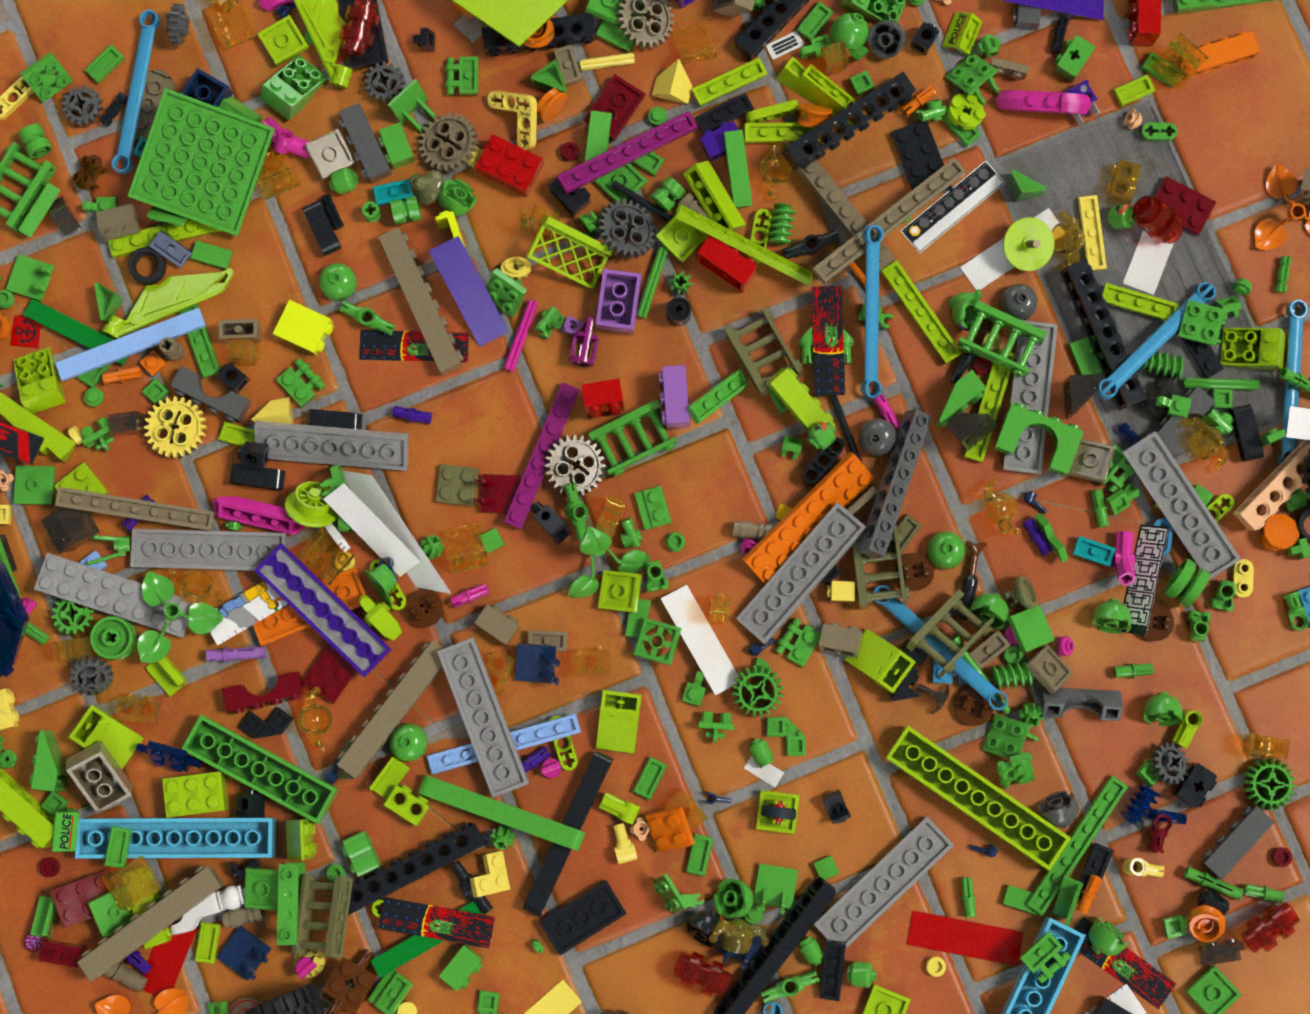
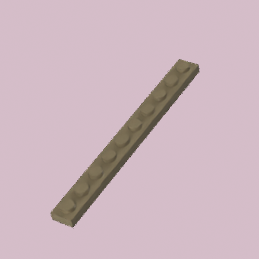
[812,157,967,285]

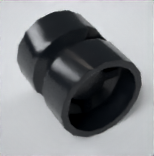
[667,297,691,326]

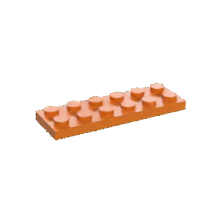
[253,567,367,646]

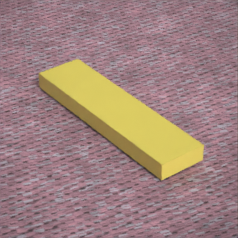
[1077,195,1107,271]

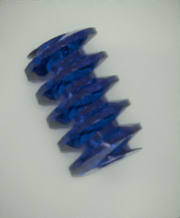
[1120,785,1162,829]

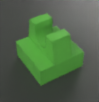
[1216,296,1241,320]
[782,435,803,460]
[1286,538,1310,560]

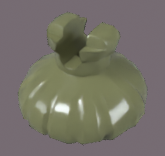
[409,170,443,205]
[1003,574,1038,609]

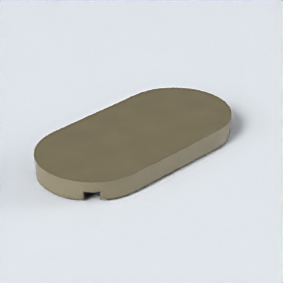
[122,69,175,141]

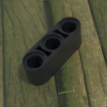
[302,200,342,256]
[1229,404,1264,462]
[306,409,363,430]
[802,437,844,486]
[228,463,286,491]

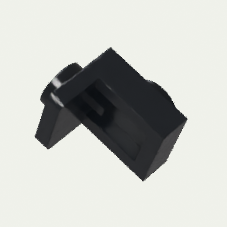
[821,789,851,824]
[230,858,264,880]

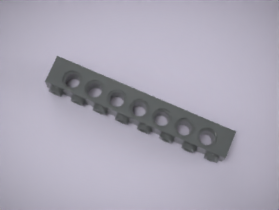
[857,408,932,559]

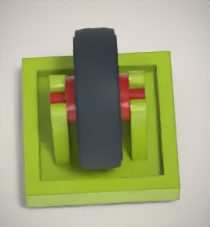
[756,790,800,834]

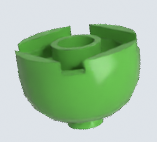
[830,13,869,49]
[438,179,477,217]
[319,263,357,302]
[926,531,965,570]
[969,593,1009,630]
[1092,599,1132,634]
[1143,692,1183,726]
[389,723,428,762]
[714,878,754,919]
[1089,917,1129,956]

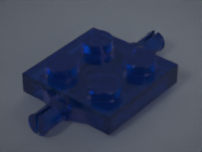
[136,741,202,772]

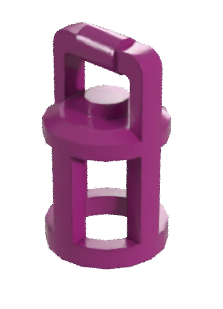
[568,317,599,367]

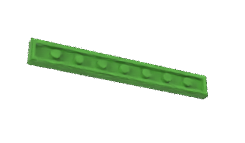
[1025,775,1128,916]

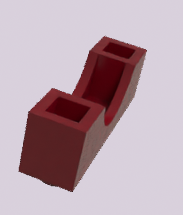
[222,671,305,715]

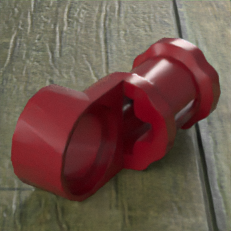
[1147,814,1172,853]

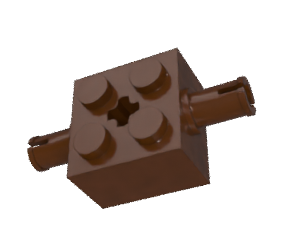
[321,949,377,1014]

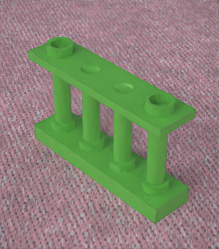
[0,142,57,232]
[956,300,1048,377]
[588,399,677,477]
[277,862,306,945]

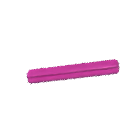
[504,299,538,372]

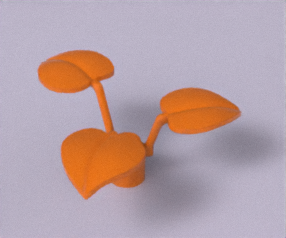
[1254,164,1310,250]
[95,988,189,1014]

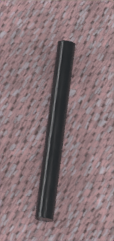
[611,180,673,222]
[829,395,863,464]

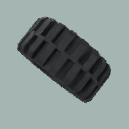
[244,983,325,1014]

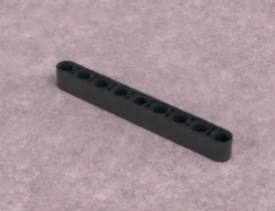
[522,751,613,918]
[714,877,836,1014]

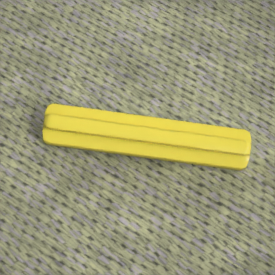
[579,52,635,71]

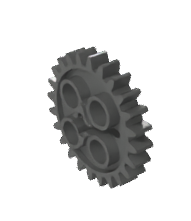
[596,199,657,259]

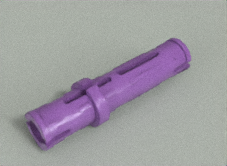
[206,646,266,662]

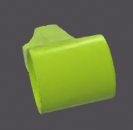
[1171,710,1203,749]
[599,793,641,825]

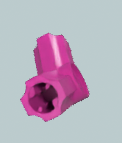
[261,117,310,159]
[1112,531,1136,586]

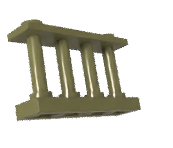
[724,307,803,398]
[853,525,910,609]
[906,589,994,678]
[292,874,353,959]

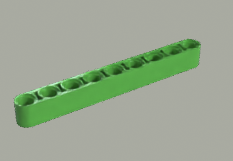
[418,775,585,851]

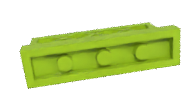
[526,215,614,290]

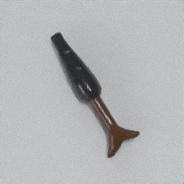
[949,319,993,384]
[960,541,987,621]

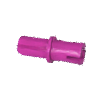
[873,394,900,430]
[450,583,489,608]

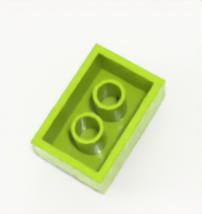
[162,771,229,818]

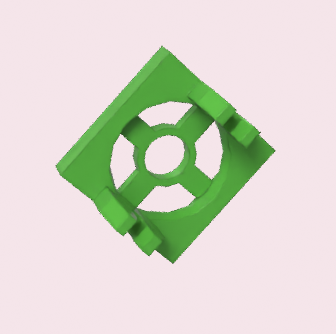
[320,464,347,496]
[633,617,682,666]

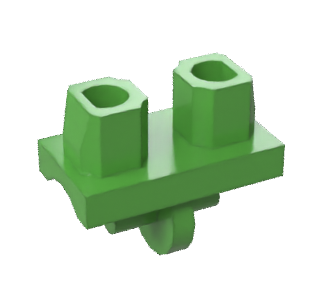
[81,417,119,451]
[698,711,734,744]

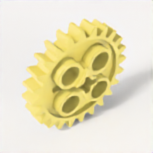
[144,396,207,459]

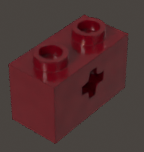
[38,939,87,968]

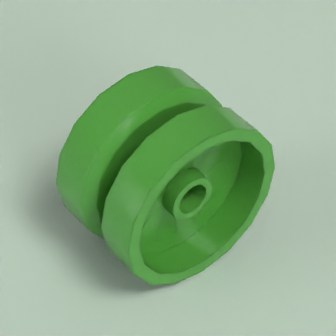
[1163,558,1211,608]
[90,617,139,660]

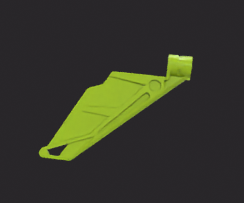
[293,0,353,89]
[101,268,234,340]

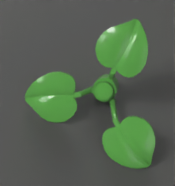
[567,527,651,598]
[137,571,223,663]

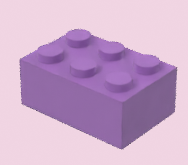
[596,269,642,334]
[659,365,690,430]

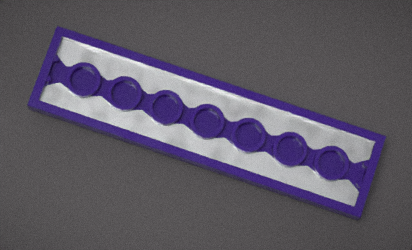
[254,543,392,678]

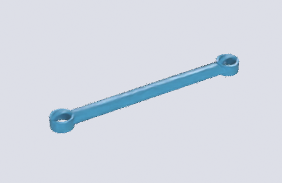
[112,10,161,174]
[860,225,884,398]
[1096,282,1216,400]
[1277,299,1308,465]
[873,585,1008,711]

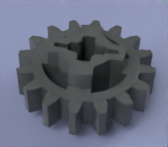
[166,3,190,45]
[364,61,405,103]
[61,85,104,127]
[70,655,114,696]
[1149,742,1190,785]

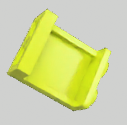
[435,211,466,249]
[273,300,334,356]

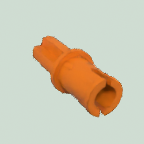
[901,86,936,116]
[102,367,142,385]
[1076,875,1102,914]

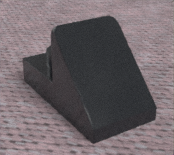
[889,667,921,702]

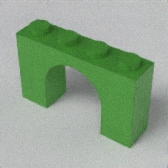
[993,403,1084,477]

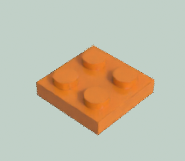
[645,806,695,853]

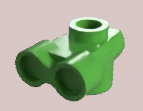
[914,99,947,122]
[535,306,564,340]
[1200,408,1234,435]
[620,517,643,548]
[645,560,669,592]
[1210,579,1235,612]
[1187,610,1211,642]

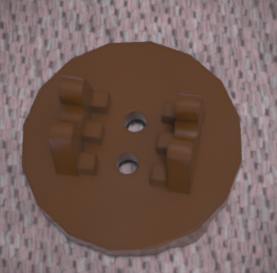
[72,155,107,190]
[896,553,934,591]
[405,589,444,628]
[1140,603,1174,642]
[954,688,993,726]

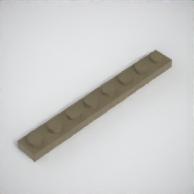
[55,487,214,531]

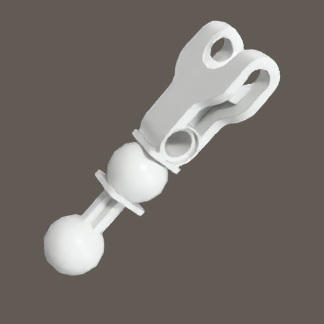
[170,885,245,935]

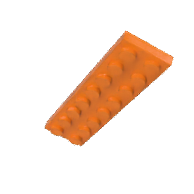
[742,451,875,585]

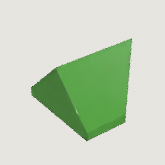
[531,59,568,95]
[1009,169,1046,202]
[94,283,124,324]

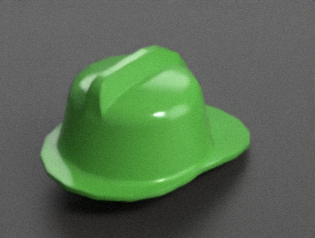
[364,564,395,607]

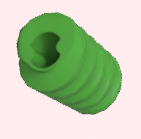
[767,203,797,245]
[1141,351,1184,381]
[991,662,1034,690]

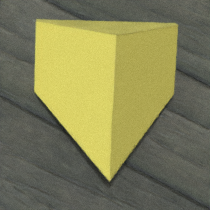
[652,59,693,105]
[251,397,294,424]

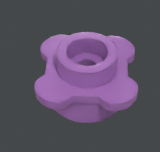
[561,316,583,337]

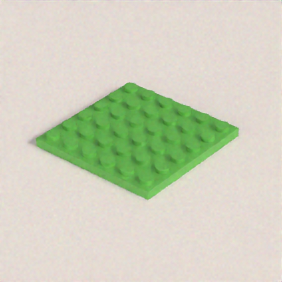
[128,88,275,236]

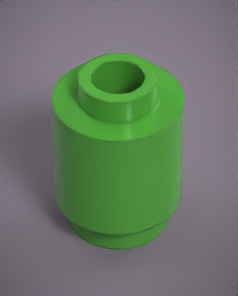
[748,738,774,768]
[798,935,825,966]

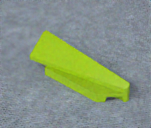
[776,57,855,126]
[0,393,76,462]

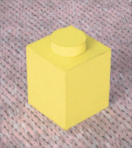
[827,581,855,603]

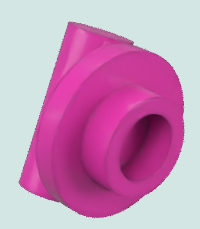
[740,538,757,555]
[15,597,37,619]
[1004,626,1018,645]
[1057,636,1074,656]
[541,759,561,778]
[294,957,317,980]

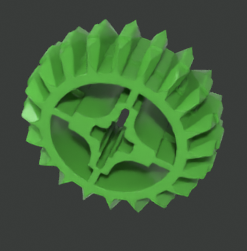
[732,665,784,717]
[1243,758,1297,811]

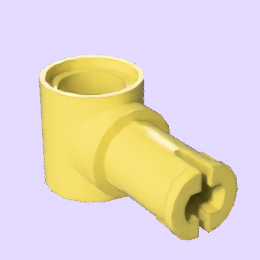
[613,823,638,864]
[1123,858,1165,878]

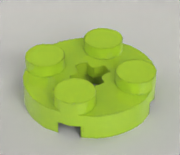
[947,93,986,130]

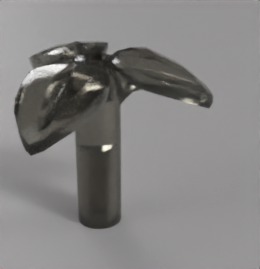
[916,684,950,714]

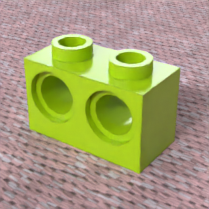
[384,784,431,826]

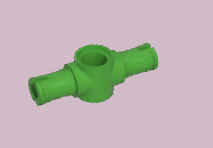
[340,301,396,336]
[564,482,589,541]
[761,970,820,1004]

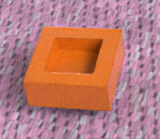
[140,350,168,377]

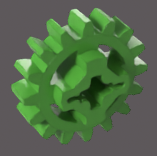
[51,599,95,636]

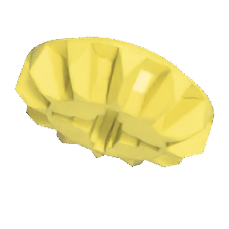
[501,257,531,280]
[294,949,325,978]

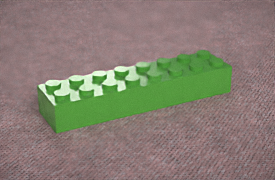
[182,715,340,824]

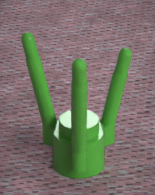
[86,535,131,566]

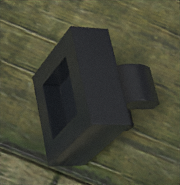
[413,28,435,52]

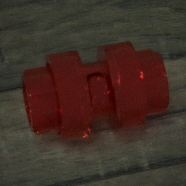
[339,0,380,56]
[1133,196,1183,244]
[1240,902,1300,953]
[672,951,732,997]

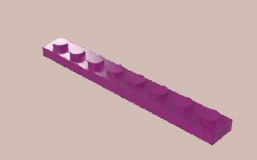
[557,111,698,194]
[503,382,580,530]

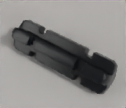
[1050,16,1069,53]
[100,92,128,127]
[321,194,344,230]

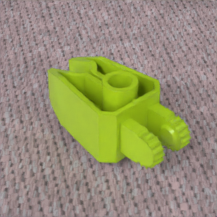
[358,594,402,640]

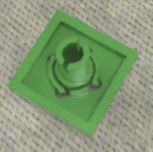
[20,52,73,102]
[486,268,527,317]

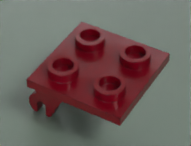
[473,474,521,513]

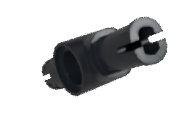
[782,230,840,260]
[450,860,493,915]

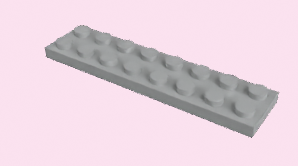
[1002,320,1058,475]
[254,421,409,471]
[1122,431,1241,580]
[736,502,867,645]
[130,529,287,571]
[34,553,196,638]
[437,637,529,798]
[814,816,954,948]

